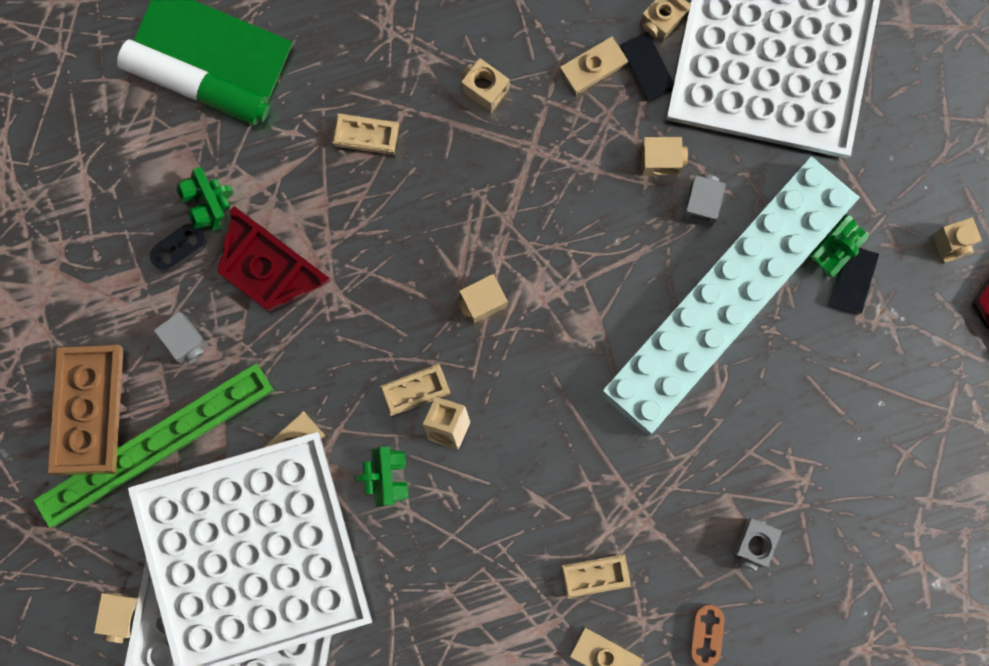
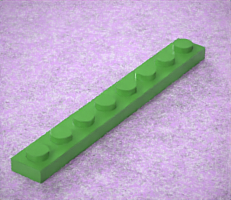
[33,363,274,528]

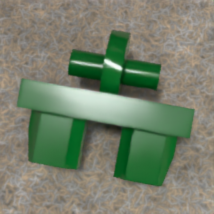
[176,167,234,231]
[809,214,870,277]
[354,446,409,507]

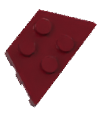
[217,206,330,312]

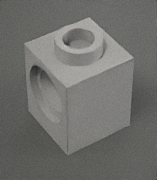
[683,174,726,226]
[154,311,208,364]
[732,518,782,571]

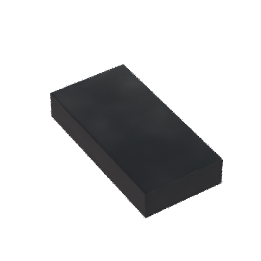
[620,32,674,101]
[829,248,879,314]

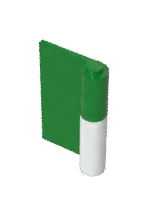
[117,0,293,125]

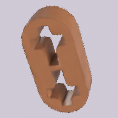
[689,604,725,666]

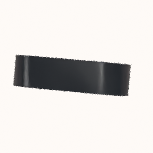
[150,224,207,272]

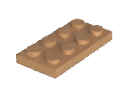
[48,345,123,476]

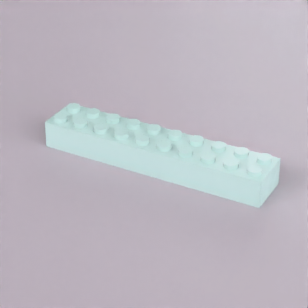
[600,156,860,437]

